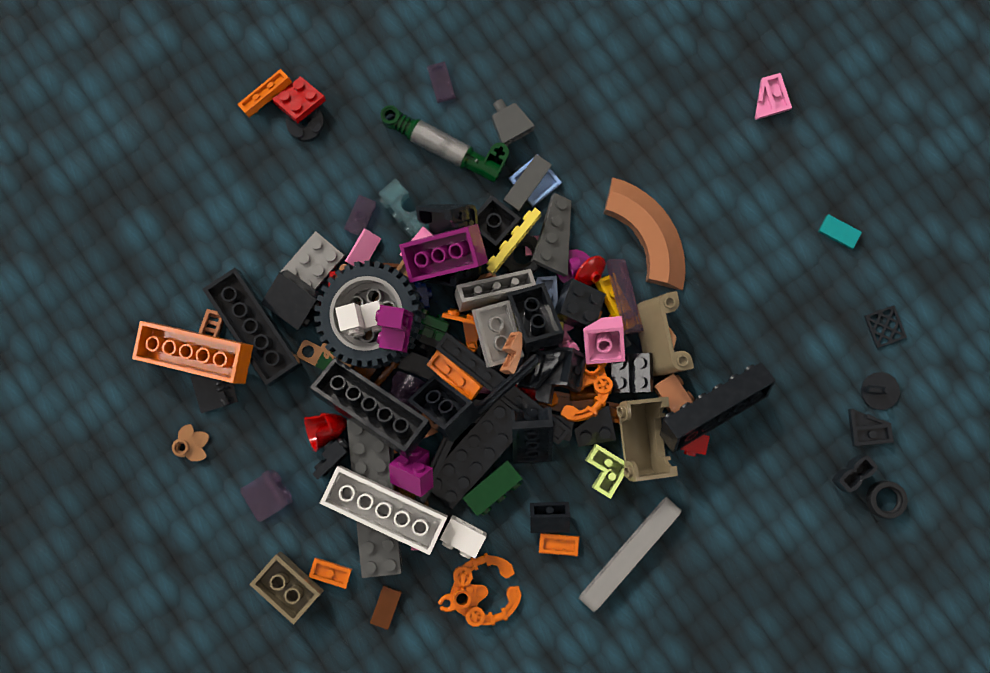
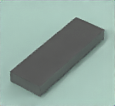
[503,154,552,212]

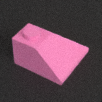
[583,316,625,364]

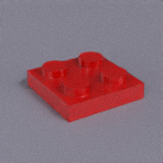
[272,76,326,124]

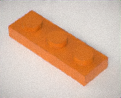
[237,69,292,118]
[426,350,483,401]

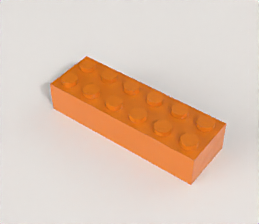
[132,321,253,384]

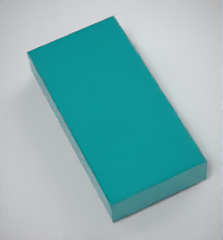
[818,214,862,249]

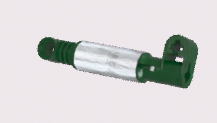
[380,105,509,183]

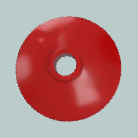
[575,256,606,287]

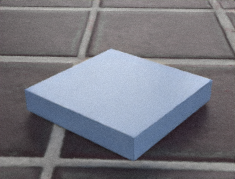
[509,154,562,207]

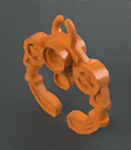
[546,363,613,422]
[438,553,522,627]

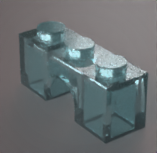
[378,178,429,237]

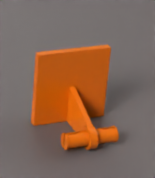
[442,308,478,352]

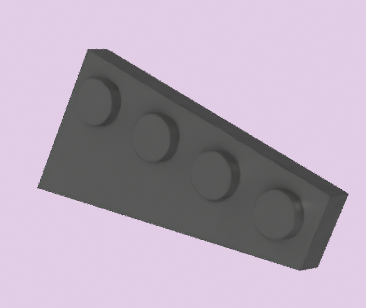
[531,193,571,277]

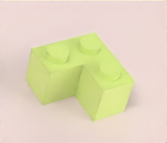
[585,444,625,499]

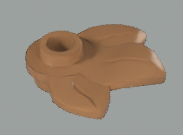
[172,424,209,461]

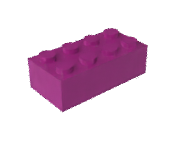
[399,224,488,283]

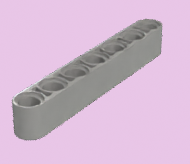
[579,497,682,612]

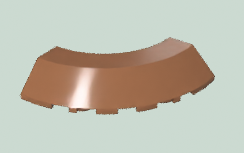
[604,177,685,291]

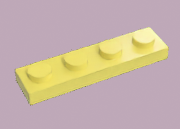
[487,208,541,276]

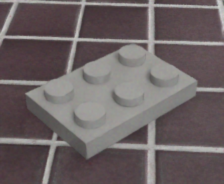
[280,231,345,290]
[472,300,524,368]

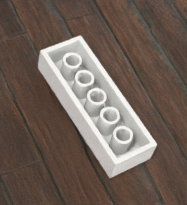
[320,466,448,555]

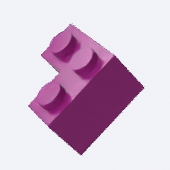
[375,305,414,353]
[389,446,433,497]

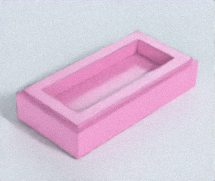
[345,229,381,266]

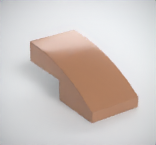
[499,331,523,375]

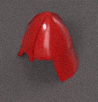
[304,413,347,452]

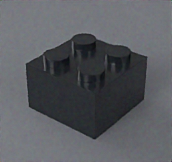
[477,195,521,254]
[555,278,606,332]

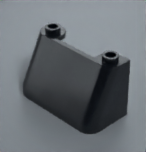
[416,204,481,287]

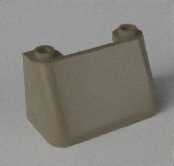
[634,291,694,377]
[617,397,678,482]

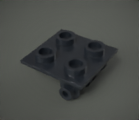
[191,375,238,414]

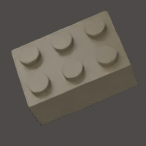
[249,552,324,625]

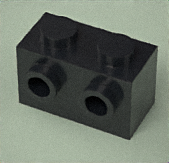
[530,502,570,533]

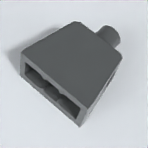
[492,99,534,146]

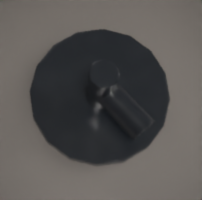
[861,372,900,410]

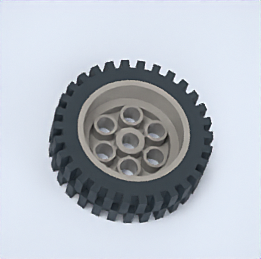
[314,261,425,369]

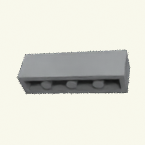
[454,269,536,312]

